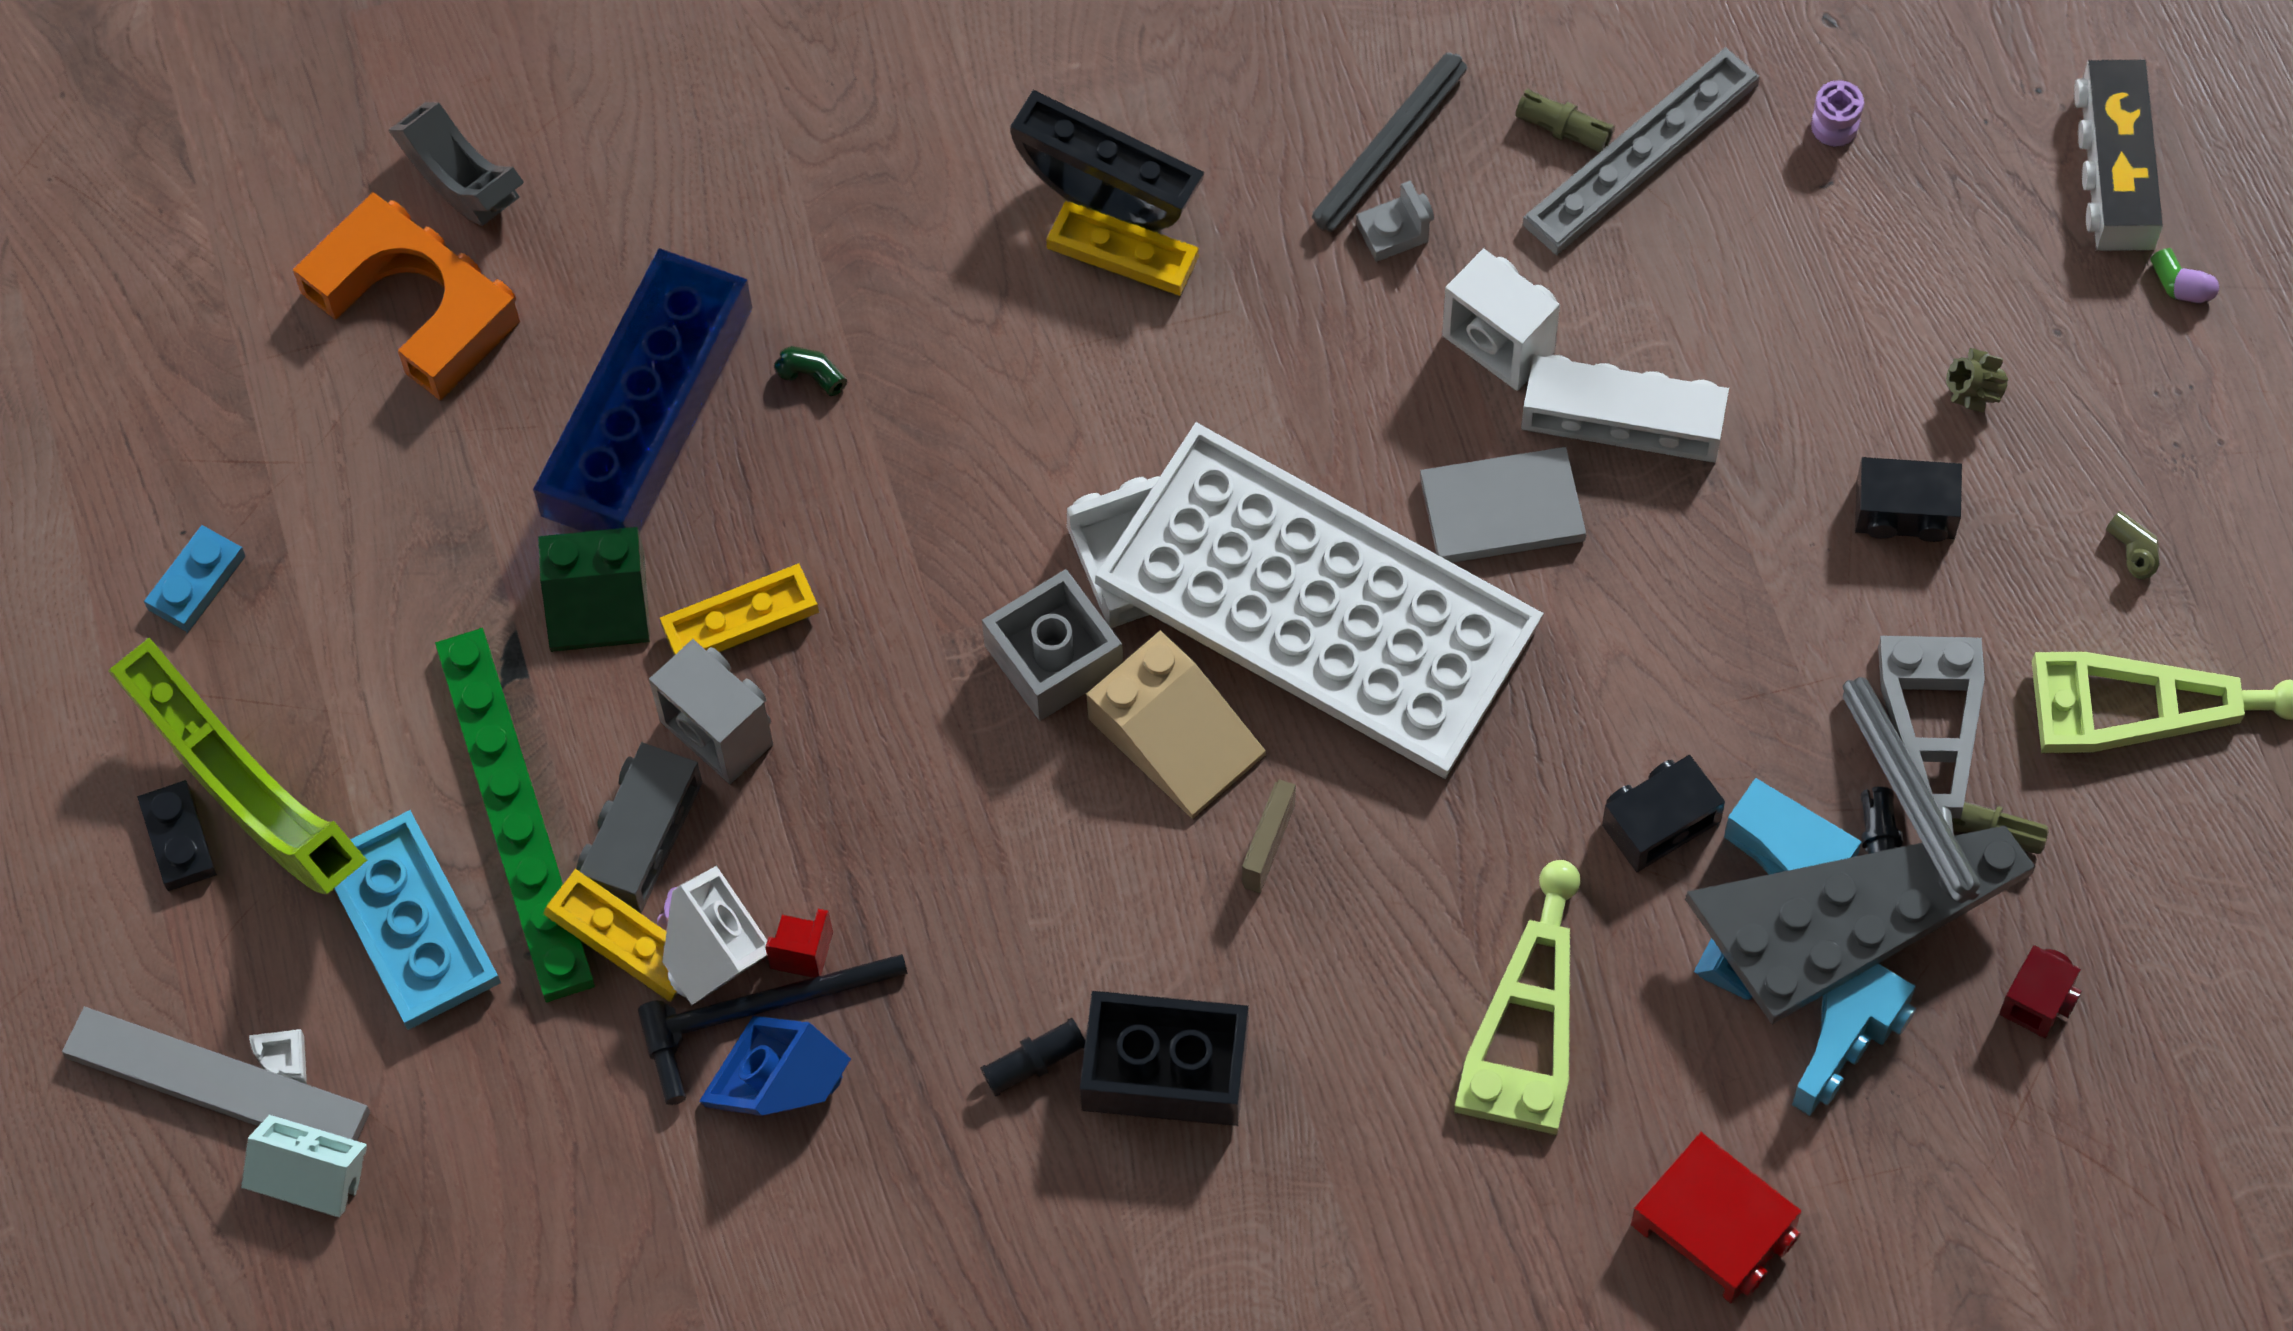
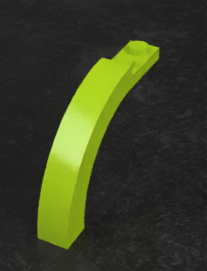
[108,637,368,894]

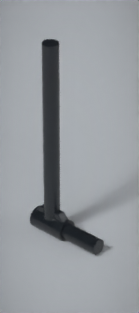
[637,954,908,1105]

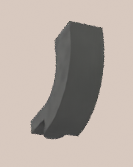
[388,102,524,226]

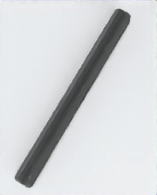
[1843,677,1980,903]

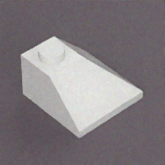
[662,866,767,1005]

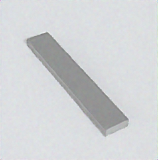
[1523,47,1760,256]
[62,1006,370,1141]

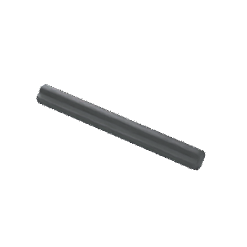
[1312,52,1467,232]

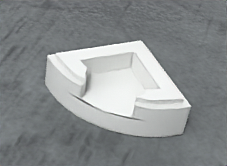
[249,1029,307,1084]

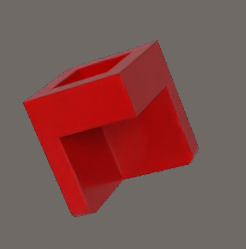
[765,908,833,978]

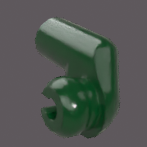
[774,346,848,396]

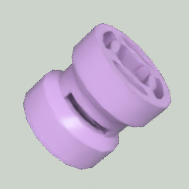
[1811,80,1864,146]

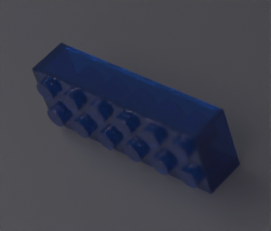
[533,248,753,532]

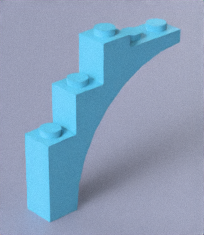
[1724,778,1916,1116]

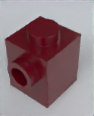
[1999,945,2082,1039]

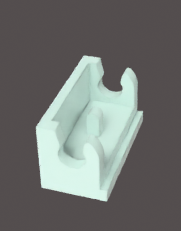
[241,1115,367,1217]

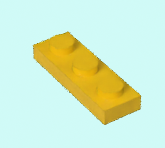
[1046,200,1199,296]
[660,563,819,655]
[543,869,678,1002]

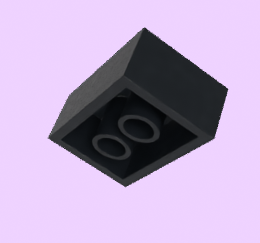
[1080,991,1249,1126]

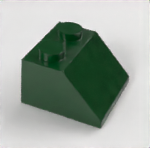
[538,527,650,652]

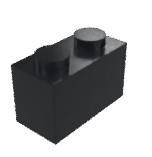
[1855,457,1962,542]
[1602,754,1725,873]

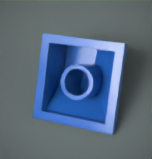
[699,1016,851,1115]

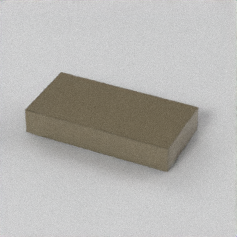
[1242,779,1296,894]

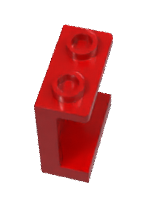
[1631,1132,1802,1304]

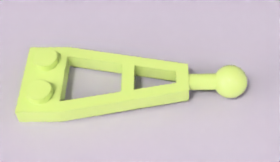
[2032,652,2293,753]
[1454,860,1580,1135]

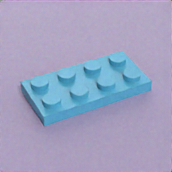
[334,810,501,1030]

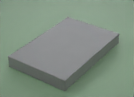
[1420,447,1586,563]

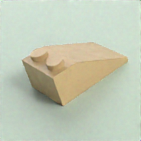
[1086,630,1266,819]

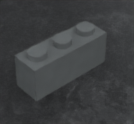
[577,742,703,913]

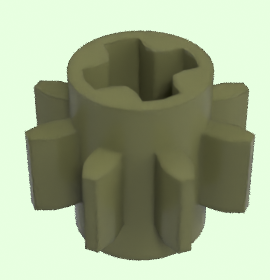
[1946,348,2008,413]

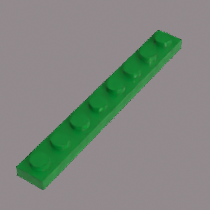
[435,628,595,1003]

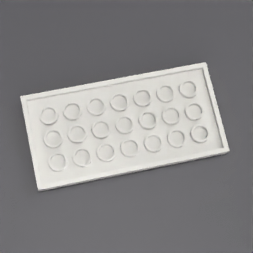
[1094,422,1544,779]

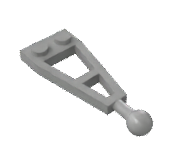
[1878,636,1985,833]

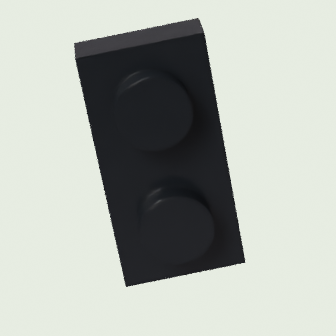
[137,780,217,892]

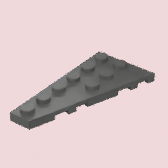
[1685,826,2035,1025]

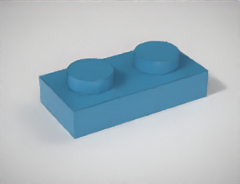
[144,525,246,632]

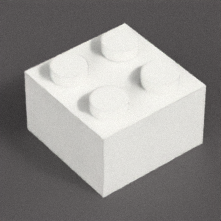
[1442,248,1560,391]

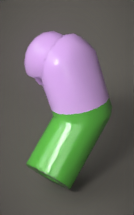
[2150,248,2219,303]

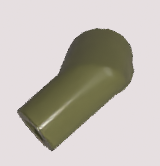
[2106,511,2160,579]

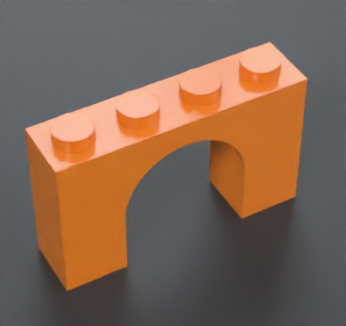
[292,192,520,401]

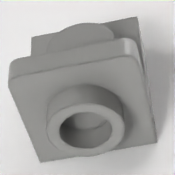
[1356,181,1434,262]

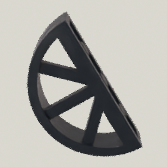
[1010,90,1205,231]

